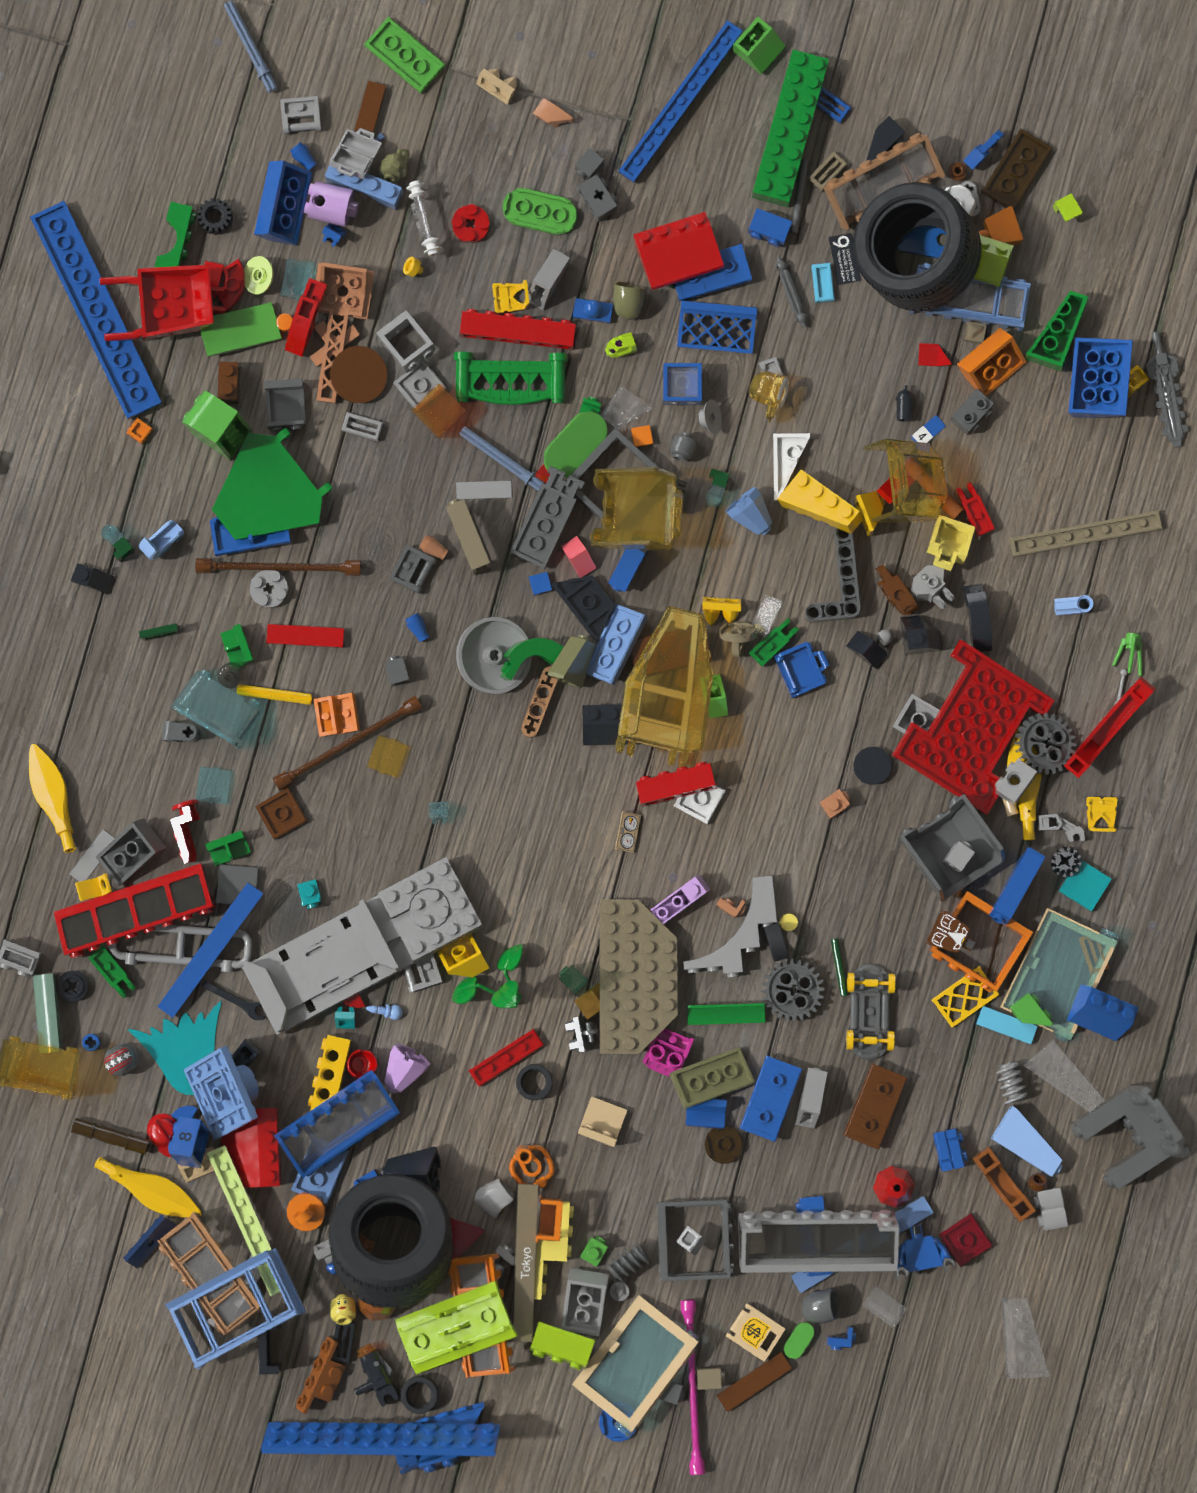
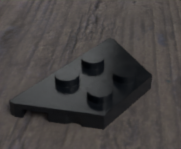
[551,575,615,643]

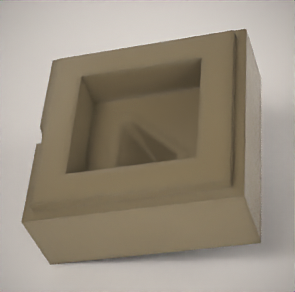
[964,321,986,344]

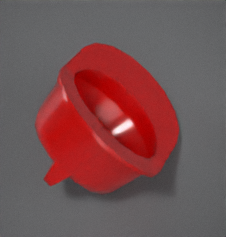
[147,1114,176,1157]

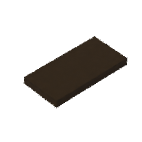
[981,129,1053,210]

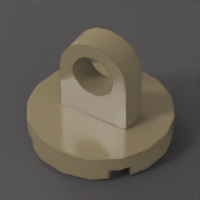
[719,622,757,658]

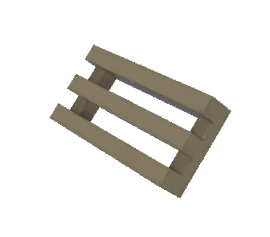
[808,151,848,192]

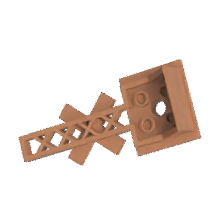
[310,262,375,404]

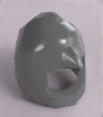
[801,1288,838,1324]

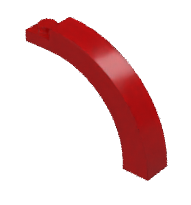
[1064,677,1155,778]

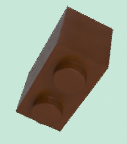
[218,362,240,404]

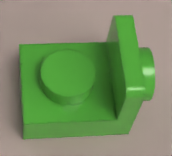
[580,1236,608,1267]

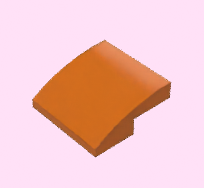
[314,693,360,737]

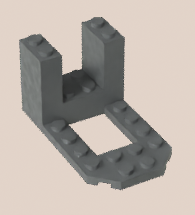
[1070,1085,1191,1190]

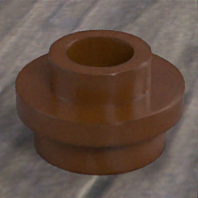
[948,162,967,181]
[1028,1173,1047,1192]

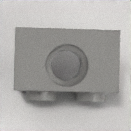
[995,759,1037,806]
[942,841,975,873]

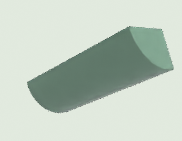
[33,973,63,1053]

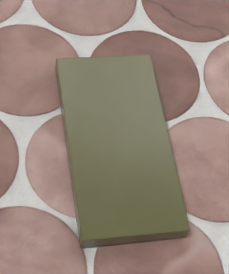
[669,1047,755,1110]

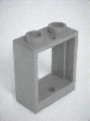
[376,310,436,372]

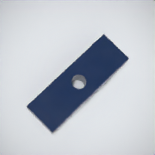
[123,1214,176,1269]

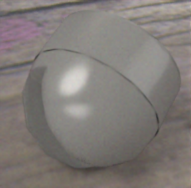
[876,630,893,646]

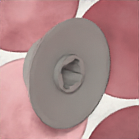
[699,400,722,434]

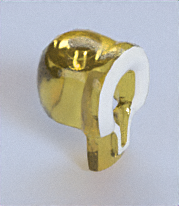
[749,371,789,422]

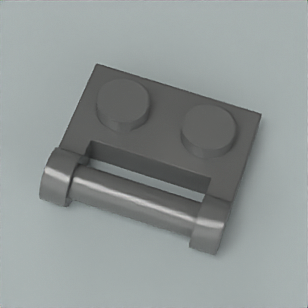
[389,544,437,594]

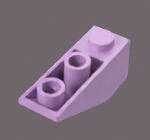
[650,874,711,924]

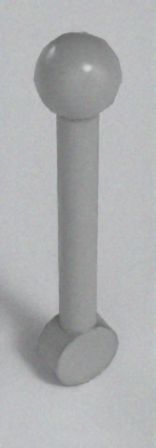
[1114,669,1128,705]

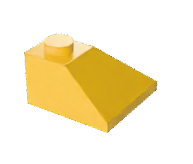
[854,491,885,537]
[438,934,489,977]

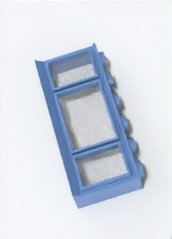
[910,263,1031,332]

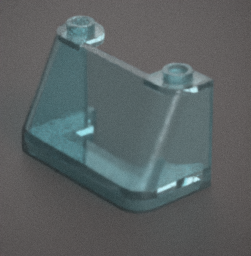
[171,669,263,749]

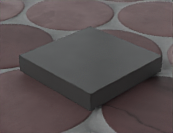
[216,865,259,907]

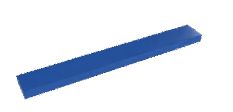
[157,882,264,1018]

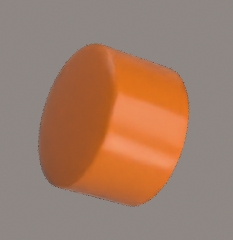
[276,313,293,332]

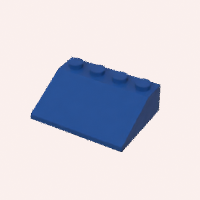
[1068,338,1133,418]

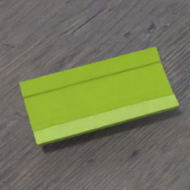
[395,1281,518,1374]

